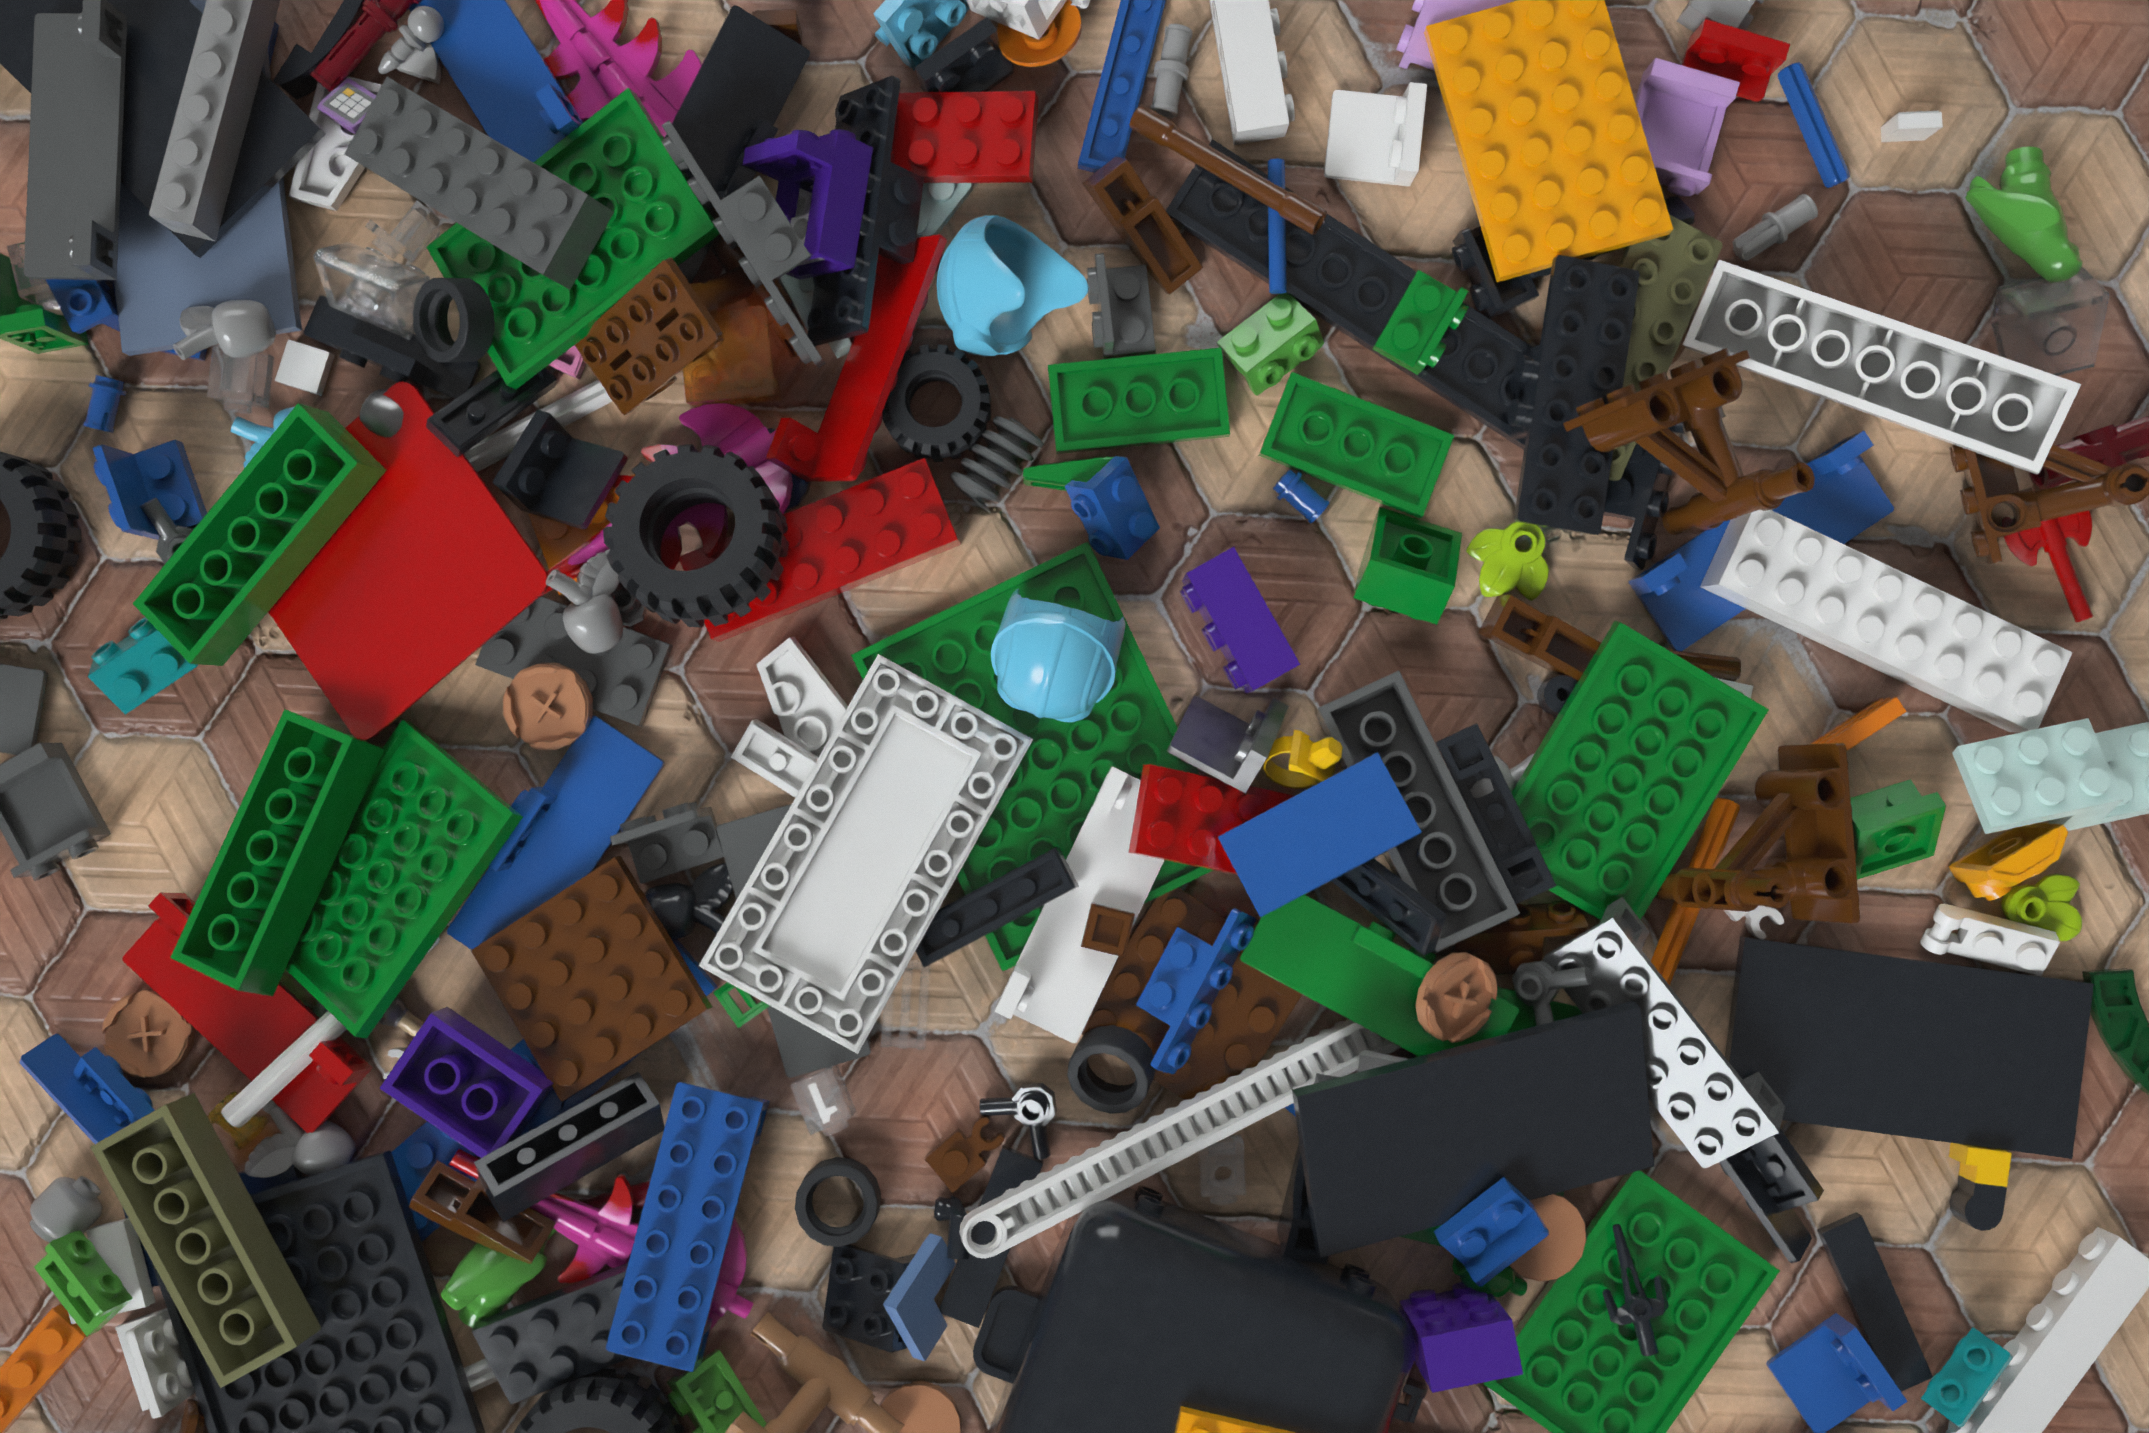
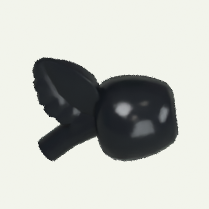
[644,863,733,939]

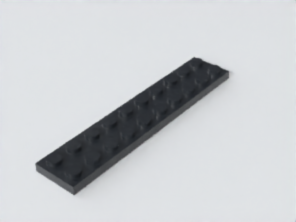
[1166,139,1532,450]

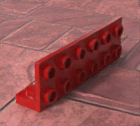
[765,234,947,482]
[122,892,373,1133]

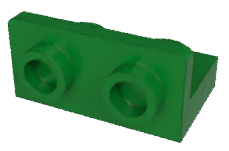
[1372,270,1469,375]

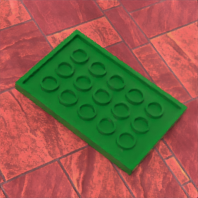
[426,88,720,389]
[1483,621,1769,920]
[286,719,523,1039]
[1483,1170,1780,1433]

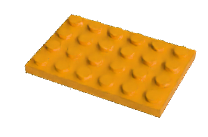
[1424,0,1673,282]

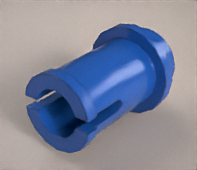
[83,375,127,433]
[1272,469,1330,523]

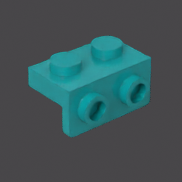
[87,617,198,715]
[1921,1327,2013,1427]

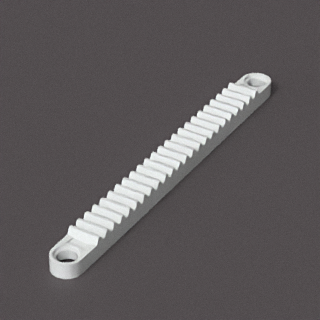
[959,1019,1401,1259]

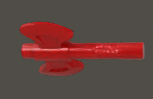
[2001,510,2093,623]

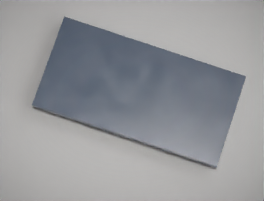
[114,0,302,356]

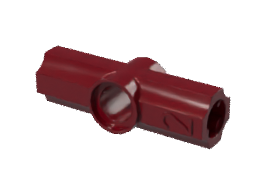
[2028,416,2149,490]

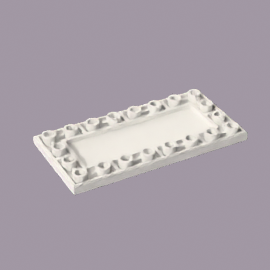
[699,654,1033,1054]

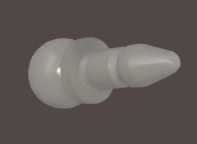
[378,6,444,74]

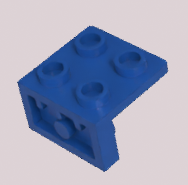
[93,440,207,540]
[1766,1313,1908,1433]

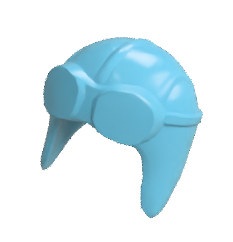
[936,215,1089,356]
[991,588,1125,722]

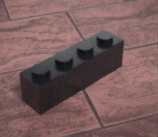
[474,1072,665,1222]

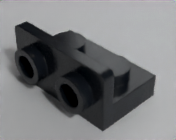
[915,17,1014,92]

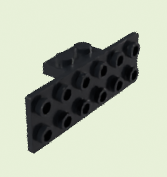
[664,5,810,284]
[807,75,924,346]
[1508,255,1640,535]

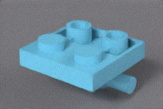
[873,0,970,71]

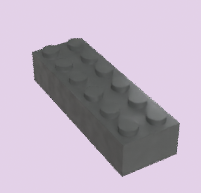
[344,77,614,289]
[1317,671,1520,954]

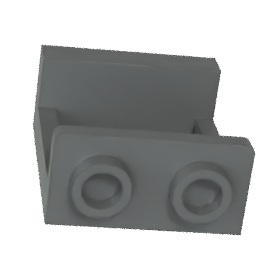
[0,742,111,881]

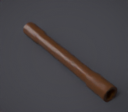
[1129,104,1327,235]

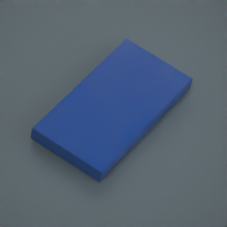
[1218,752,1422,918]

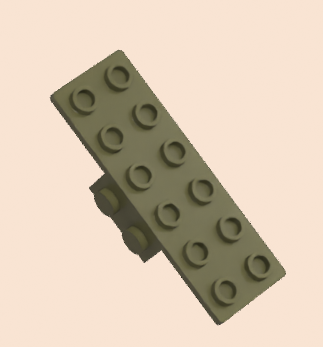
[1609,214,1723,481]

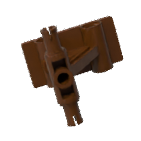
[575,207,808,415]
[1563,348,1815,535]
[1949,445,2149,564]
[1654,743,1860,924]

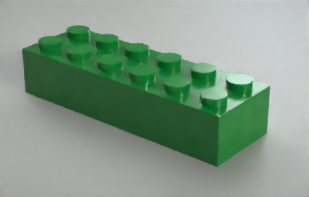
[133,403,387,666]
[170,709,384,996]

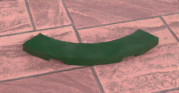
[2082,968,2149,1095]

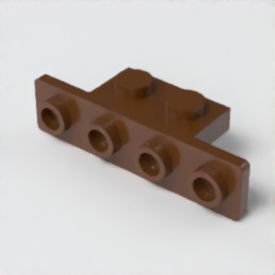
[1451,901,1588,975]

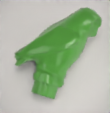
[1965,146,2083,283]
[441,1228,557,1328]

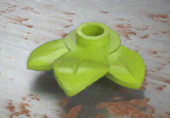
[1466,521,1549,601]
[2001,874,2082,941]

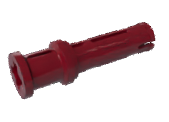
[310,0,423,93]

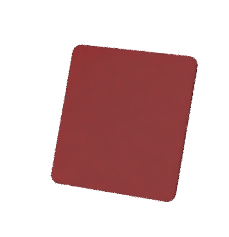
[268,382,548,740]

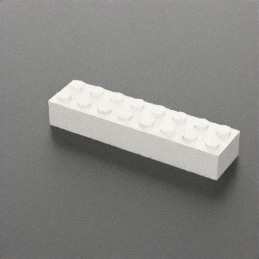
[1682,260,2081,474]
[1700,510,2073,733]

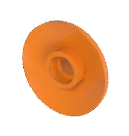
[997,0,1082,67]

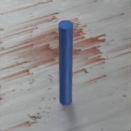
[1267,158,1287,294]

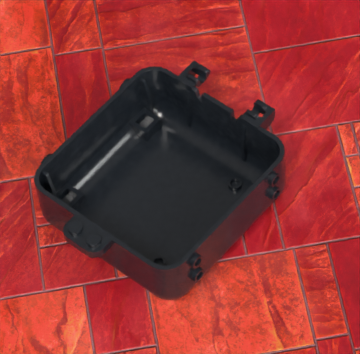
[973,1185,1428,1433]

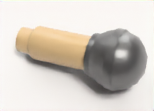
[379,997,424,1037]

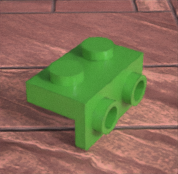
[1216,293,1324,396]
[34,1230,133,1336]

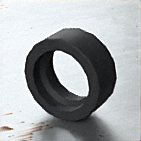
[413,278,495,362]
[1067,1025,1155,1114]
[795,1157,881,1247]

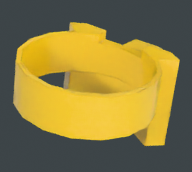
[1263,730,1343,789]

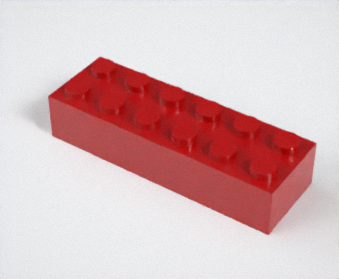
[679,458,961,642]

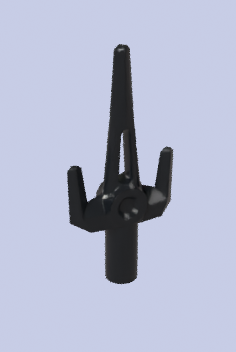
[1602,1224,1669,1356]

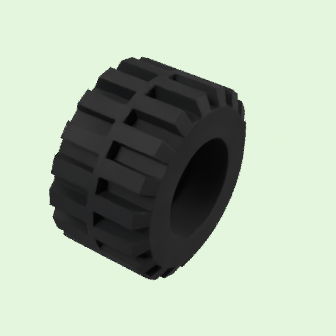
[882,344,992,462]

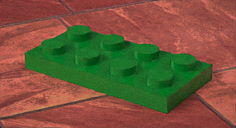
[1048,347,1230,454]
[1258,372,1454,518]

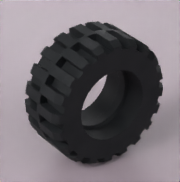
[603,444,789,628]
[0,452,81,619]
[514,1368,684,1433]

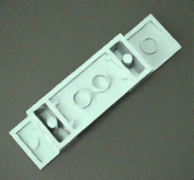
[1952,718,2149,834]

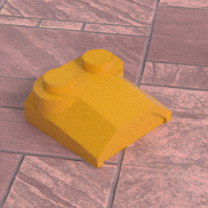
[1948,823,2068,901]

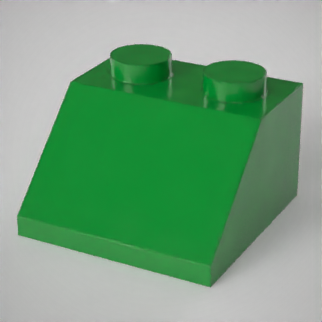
[1353,507,1462,625]

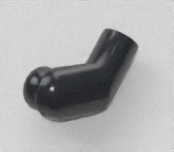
[934,1195,969,1260]

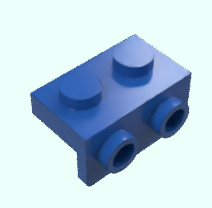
[1065,456,1160,560]

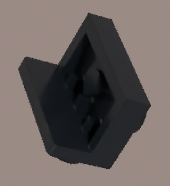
[1452,226,1539,319]

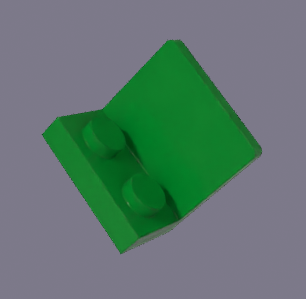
[0,253,89,354]

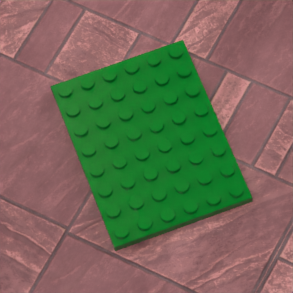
[851,542,1213,972]

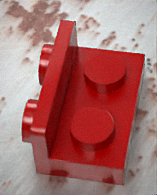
[1681,19,1790,102]

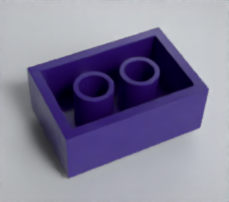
[1180,547,1300,693]
[380,1006,553,1158]
[1399,1282,1523,1393]

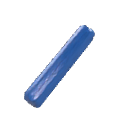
[1778,62,1850,188]

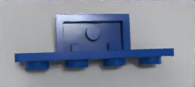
[1136,908,1256,1074]
[19,1034,155,1144]

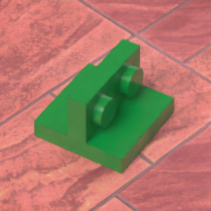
[1850,779,1946,880]

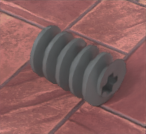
[950,416,1044,513]

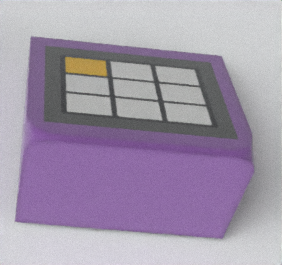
[317,78,376,134]

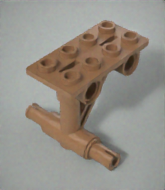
[725,1312,904,1433]

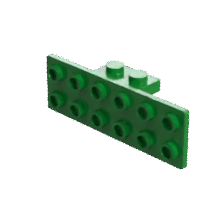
[1240,895,1519,1057]

